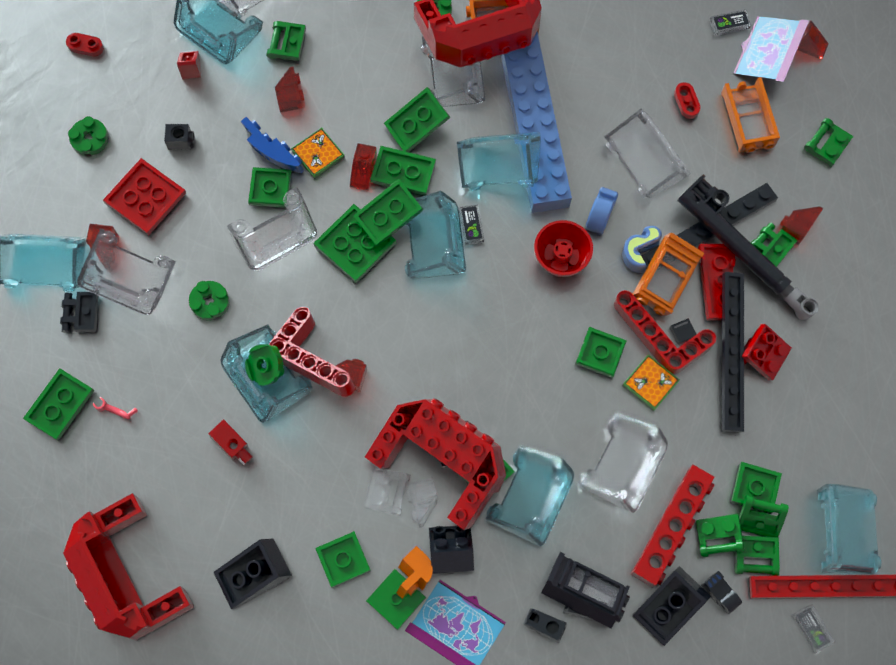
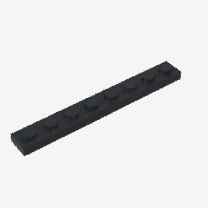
[641,183,778,271]
[722,272,744,432]

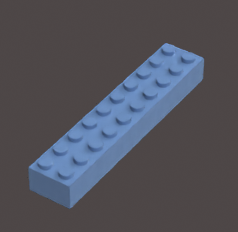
[501,32,572,213]

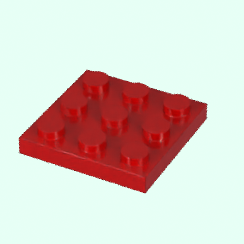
[103,158,186,236]

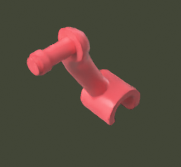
[93,397,138,419]

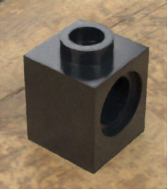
[164,124,195,150]

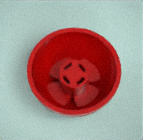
[534,220,593,277]

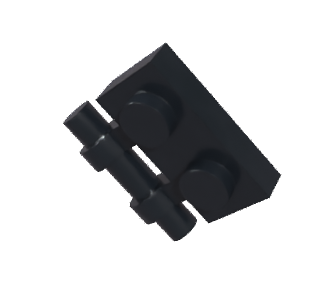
[60,291,99,333]

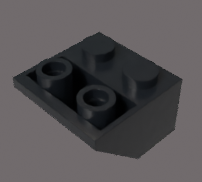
[429,525,474,574]

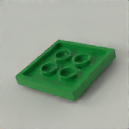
[313,204,397,283]

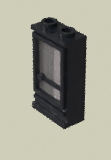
[541,552,630,629]

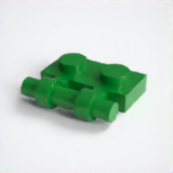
[751,222,798,267]

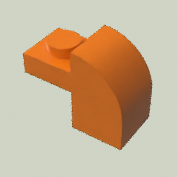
[396,546,433,599]

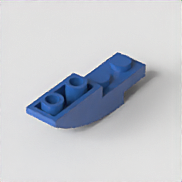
[241,117,304,173]

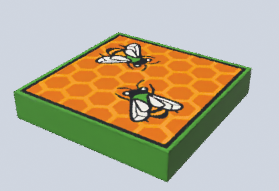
[291,127,345,179]
[622,355,680,411]

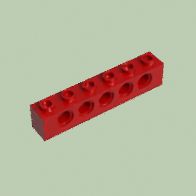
[630,464,715,588]

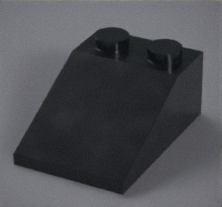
[213,538,292,610]
[633,566,711,646]

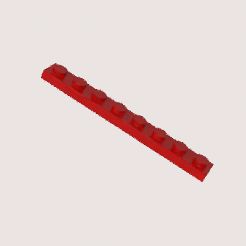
[749,575,896,598]

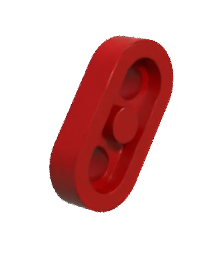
[66,33,104,57]
[674,82,701,119]

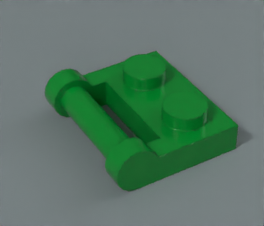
[266,21,306,61]
[804,118,853,167]
[739,495,789,538]
[696,514,745,558]
[734,535,780,576]

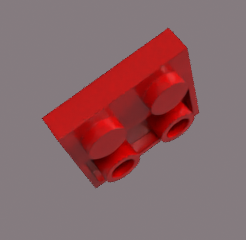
[742,324,792,380]

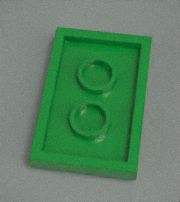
[384,87,451,152]
[370,146,436,196]
[353,179,423,247]
[23,368,95,441]

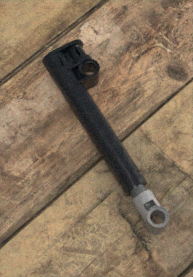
[677,174,819,320]

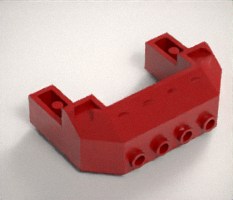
[414,0,542,68]
[365,398,506,530]
[63,493,194,640]

